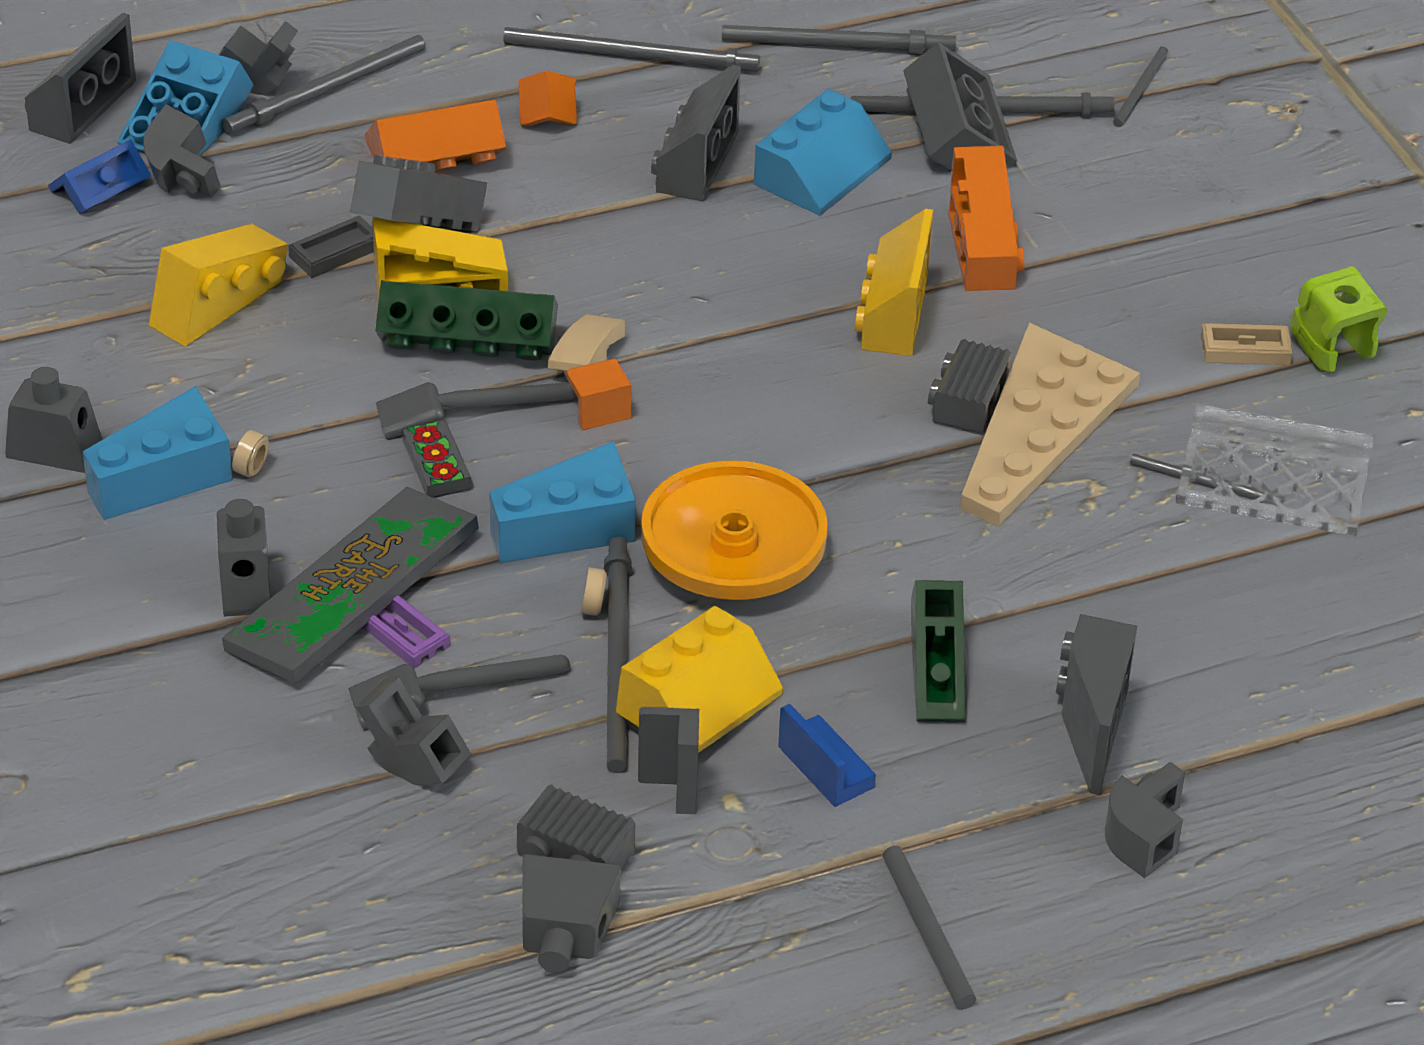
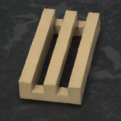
[1201,323,1293,365]

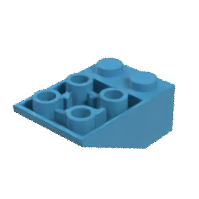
[117,40,254,156]

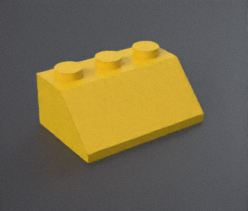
[855,209,933,356]
[616,606,783,753]

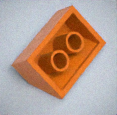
[364,99,506,172]

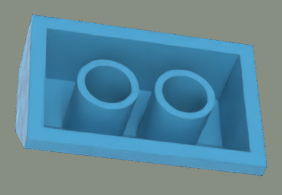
[754,89,892,216]

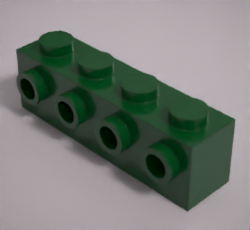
[375,280,558,361]

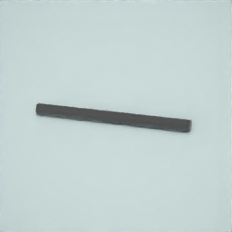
[1113,46,1168,127]
[1130,453,1284,507]

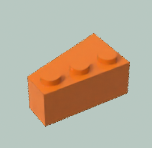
[948,146,1024,291]

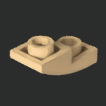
[548,314,625,376]

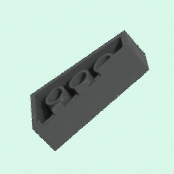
[350,155,488,232]

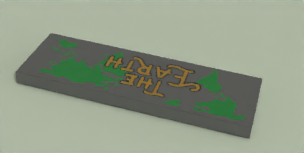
[222,487,479,684]

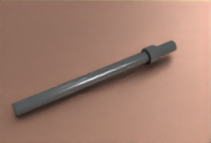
[722,25,957,54]
[222,35,426,134]

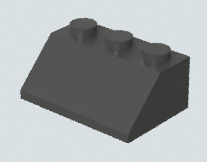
[25,13,136,144]
[903,42,1017,170]
[651,65,741,202]

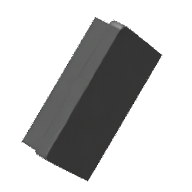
[638,707,700,814]

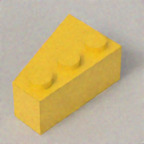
[372,217,508,302]
[148,223,288,347]

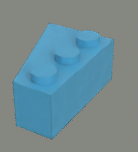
[82,386,233,520]
[489,441,636,563]

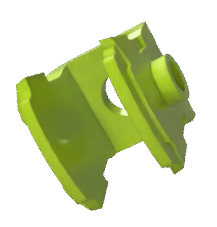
[1290,266,1388,372]

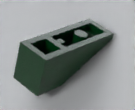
[911,580,966,722]

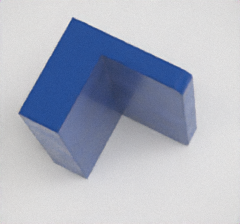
[48,139,152,214]
[778,704,876,807]

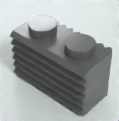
[928,339,1011,434]
[517,784,635,870]

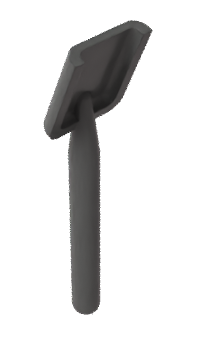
[376,382,577,440]
[348,655,570,732]

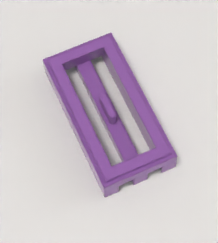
[363,595,450,669]

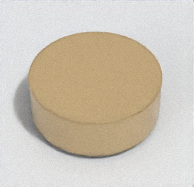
[232,430,269,478]
[581,567,607,616]

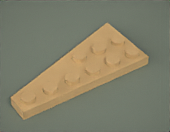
[960,322,1140,526]

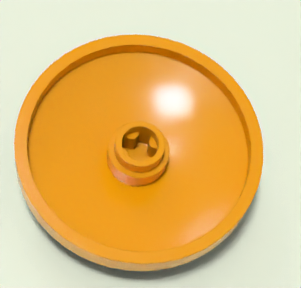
[641,460,828,600]

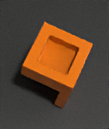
[518,70,577,127]
[567,358,631,430]

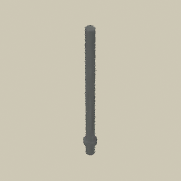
[503,27,760,71]
[851,92,1114,116]
[604,537,632,773]

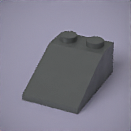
[1056,614,1138,795]

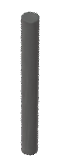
[883,846,976,1009]

